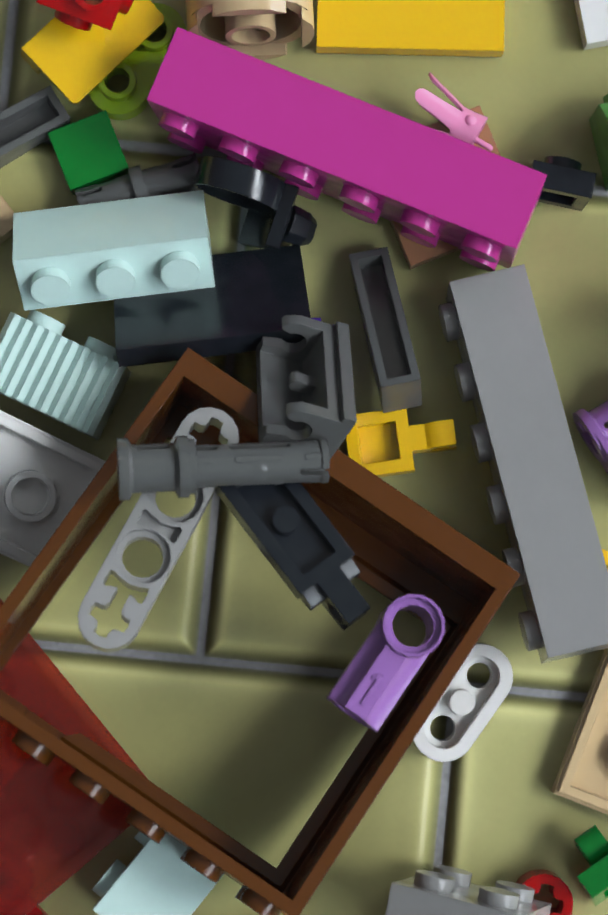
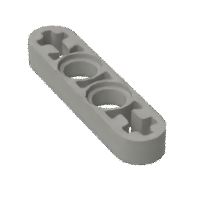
[78,407,239,652]

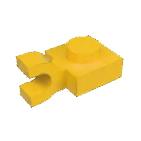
[346,409,457,477]

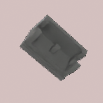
[255,315,357,459]

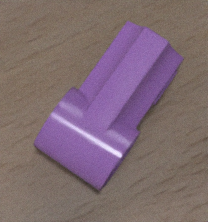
[326,594,445,732]

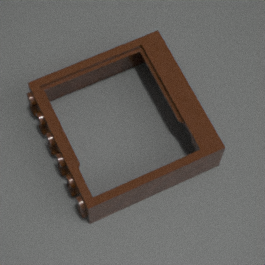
[0,348,521,915]

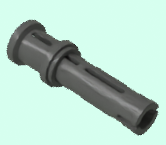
[116,435,330,501]

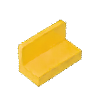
[21,0,164,104]

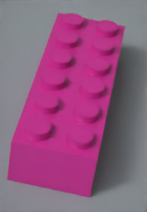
[146,27,547,272]

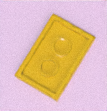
[316,0,505,57]

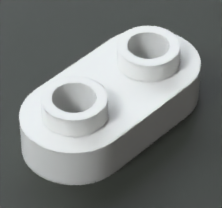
[413,643,513,762]

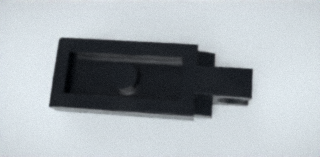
[215,483,371,631]

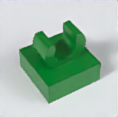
[574,825,608,906]

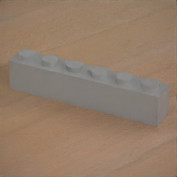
[438,264,608,664]

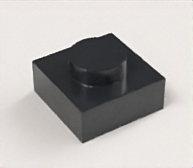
[530,156,597,211]

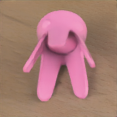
[415,72,493,151]

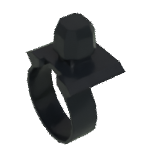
[193,156,317,250]

